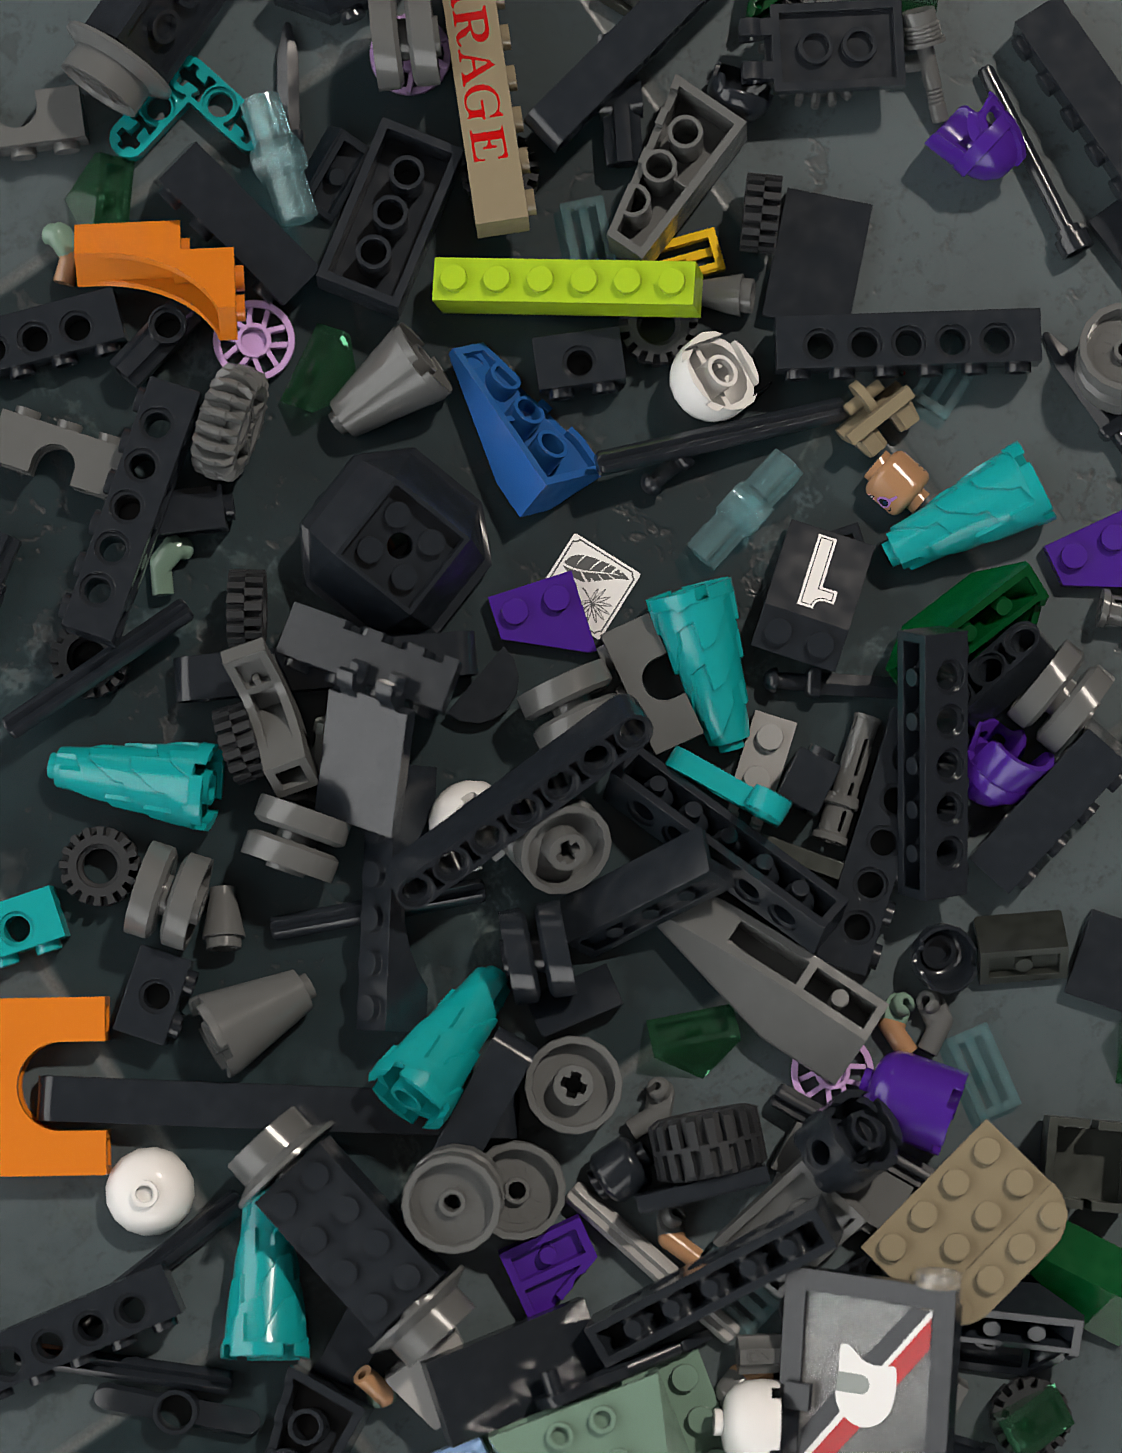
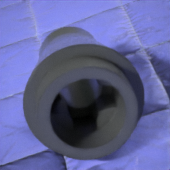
[702,274,756,317]
[202,885,246,952]

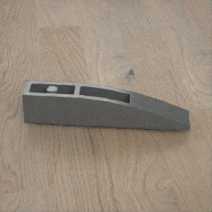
[657,896,890,1086]

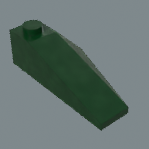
[1029,1221,1122,1347]

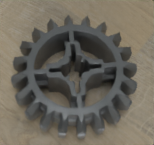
[191,363,269,482]

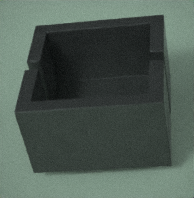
[1039,1114,1122,1213]

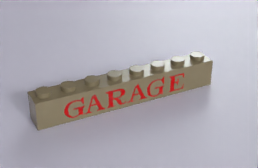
[442,0,537,238]

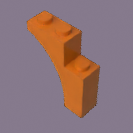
[74,220,246,341]

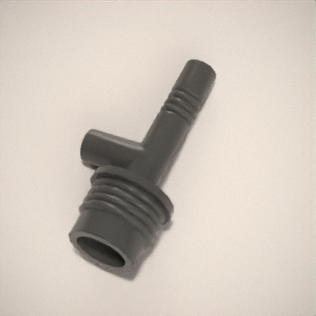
[902,6,949,123]

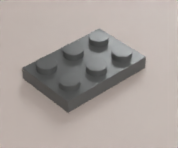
[713,1156,870,1302]

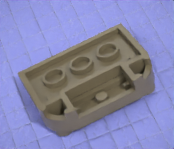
[860,1119,1068,1325]

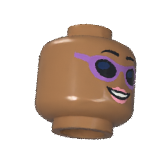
[864,450,930,515]

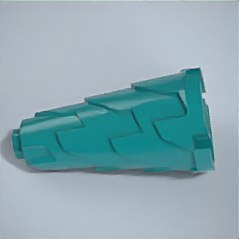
[881,441,1057,570]
[646,576,750,753]
[47,742,225,831]
[368,966,511,1129]
[220,1187,310,1361]

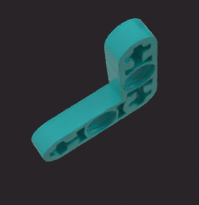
[109,55,273,162]
[665,745,792,827]

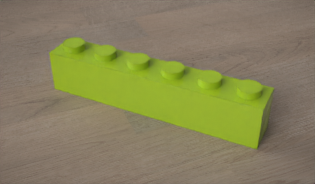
[432,257,703,318]

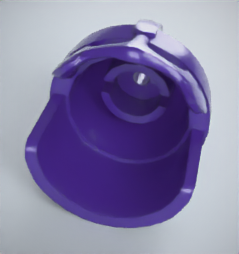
[924,91,1026,181]
[968,718,1054,807]

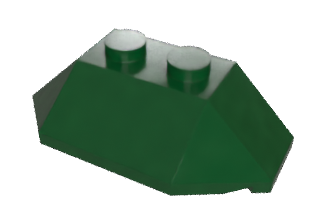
[885,561,1049,687]

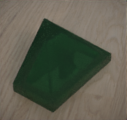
[65,152,135,224]
[280,323,356,413]
[646,1004,741,1079]
[992,1383,1075,1453]

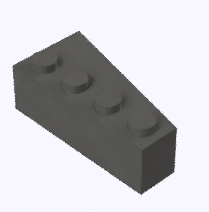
[607,74,747,261]

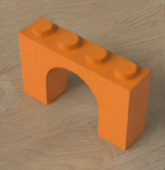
[0,996,112,1177]

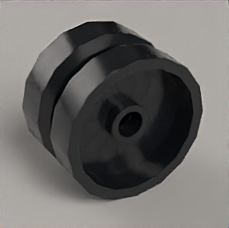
[498,899,577,1006]

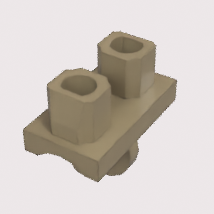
[835,379,920,458]

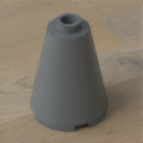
[328,322,453,437]
[188,969,317,1078]

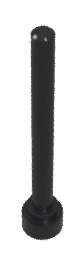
[977,65,1094,260]

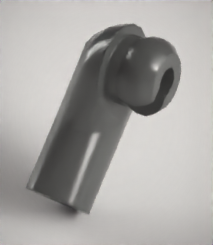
[916,989,953,1057]
[625,1077,675,1140]

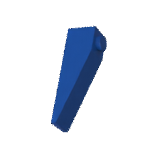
[448,342,601,517]

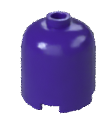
[858,1050,969,1156]

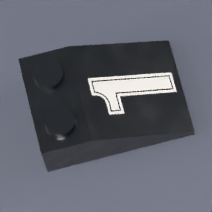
[750,519,875,672]

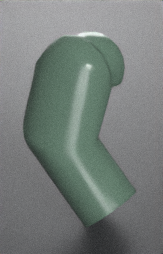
[150,535,193,596]

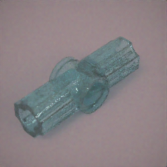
[240,91,318,229]
[687,448,803,571]

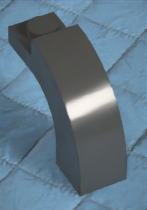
[221,637,319,798]

